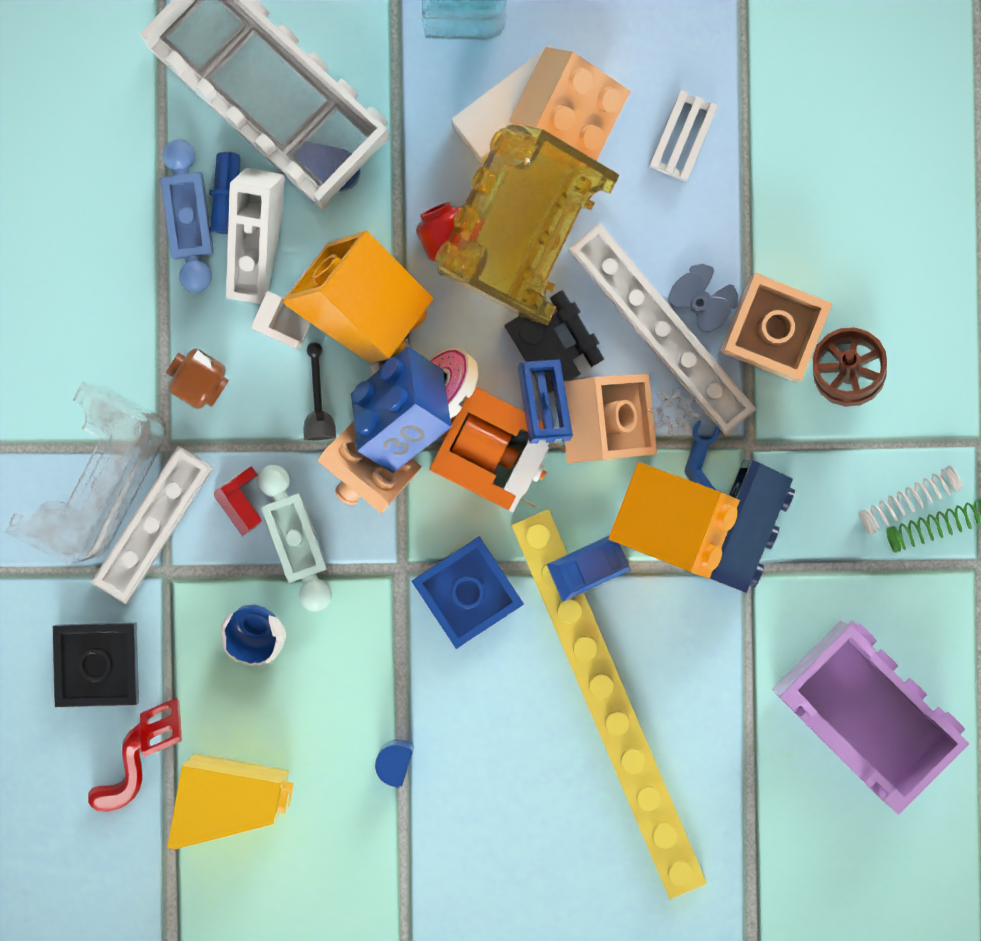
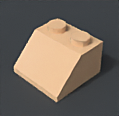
[564,374,657,463]

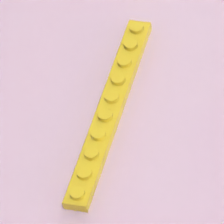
[511,509,707,899]

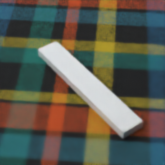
[568,222,756,435]

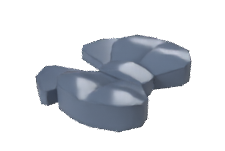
[669,264,738,333]

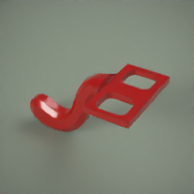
[88,698,182,812]

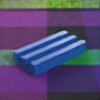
[518,359,573,444]

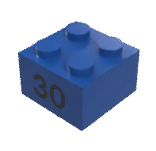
[351,346,452,473]

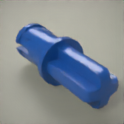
[209,152,241,234]

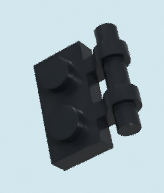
[504,290,605,394]

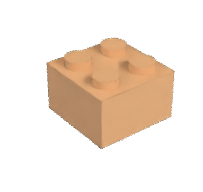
[509,47,631,165]
[719,273,832,382]

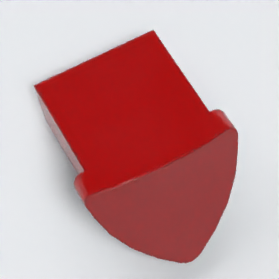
[214,466,262,537]

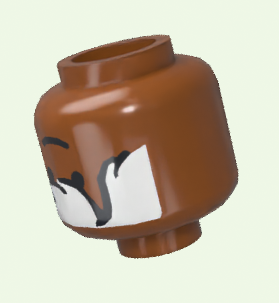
[165,348,229,409]

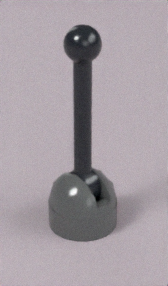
[303,342,336,441]

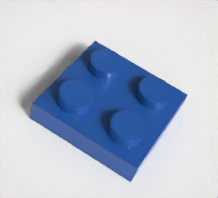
[411,536,524,649]

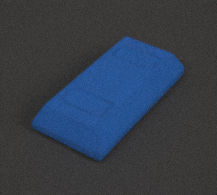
[546,536,631,602]

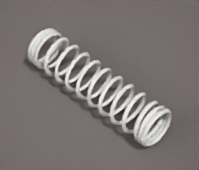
[858,465,963,535]

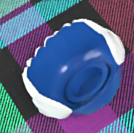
[221,604,287,666]

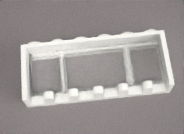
[139,0,389,211]

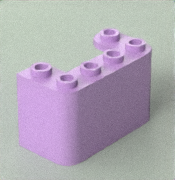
[771,620,970,815]

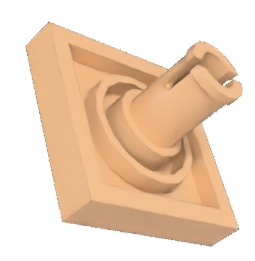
[317,421,422,514]

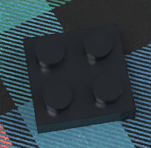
[52,622,139,707]

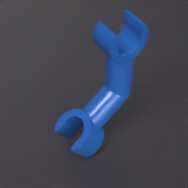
[684,420,719,490]

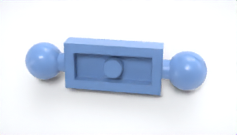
[160,139,214,293]

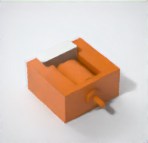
[429,387,565,513]

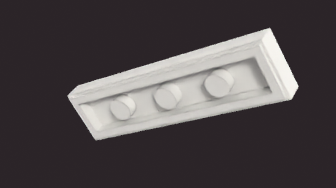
[91,446,214,604]

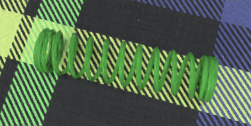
[886,498,981,553]

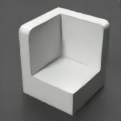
[251,291,311,350]

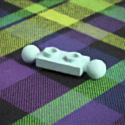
[257,464,332,611]

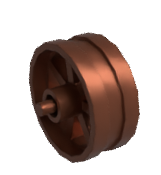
[813,327,887,407]

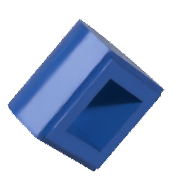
[375,740,414,788]

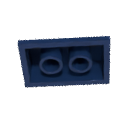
[710,460,795,593]

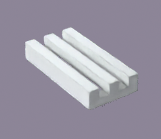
[649,90,719,182]

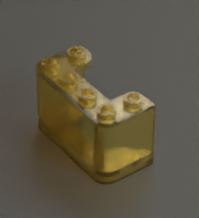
[436,125,619,326]

